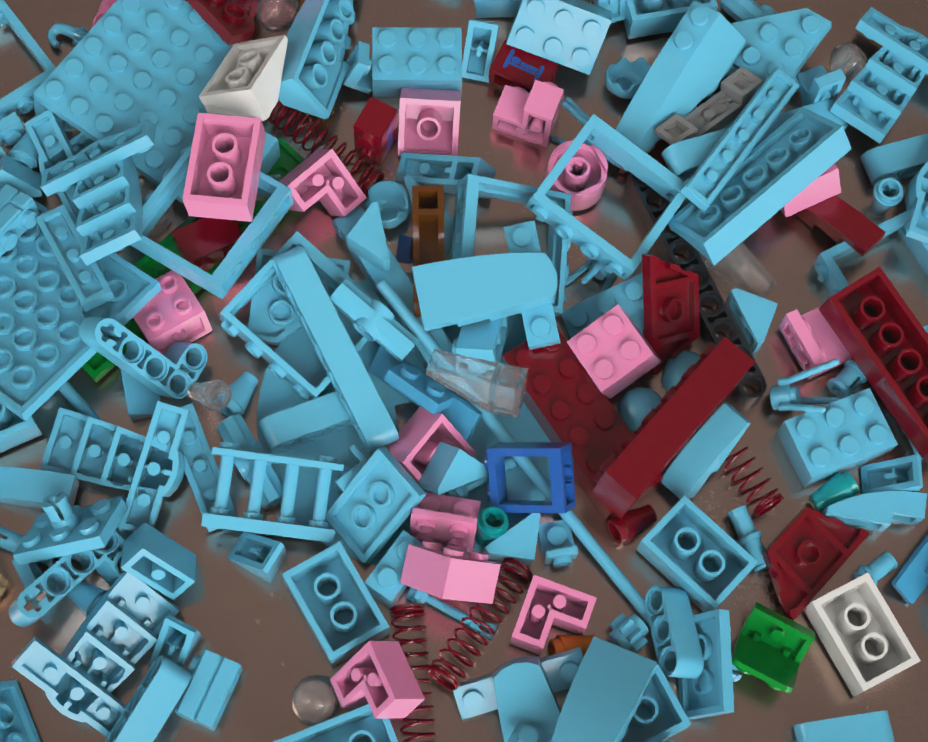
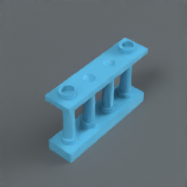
[201,442,344,543]

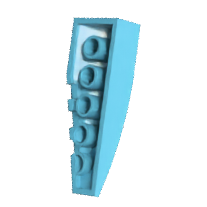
[278,0,356,119]
[603,0,746,172]

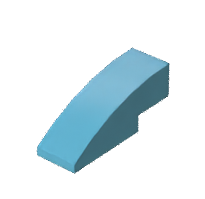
[661,402,751,499]
[0,466,80,510]
[821,491,927,532]

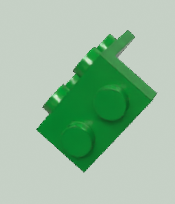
[732,602,816,693]

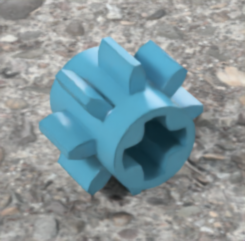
[608,612,649,653]

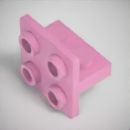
[409,492,481,552]

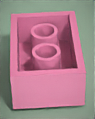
[182,113,266,222]

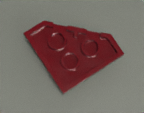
[185,0,258,45]

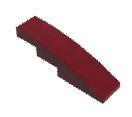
[795,195,886,257]

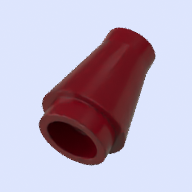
[607,504,657,544]

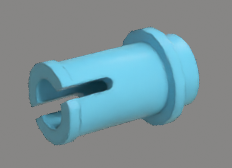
[855,551,898,586]

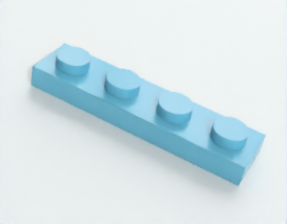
[35,204,115,312]
[178,403,238,532]

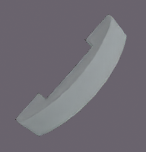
[655,66,764,145]

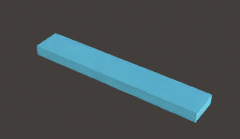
[680,66,800,212]

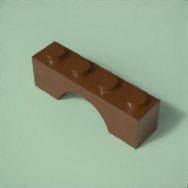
[412,185,445,317]

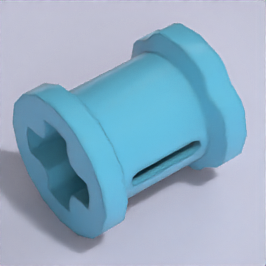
[827,360,867,398]

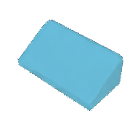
[120,361,161,421]

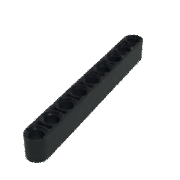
[625,172,767,408]

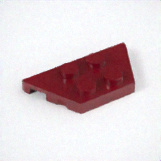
[642,254,700,375]
[762,507,870,620]

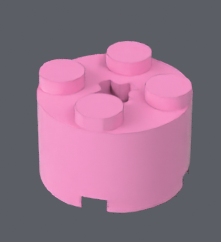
[545,140,608,211]

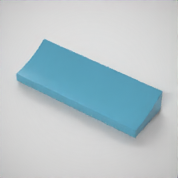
[668,107,852,266]

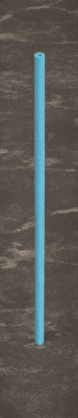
[376,280,650,627]

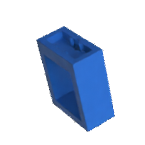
[484,442,576,513]

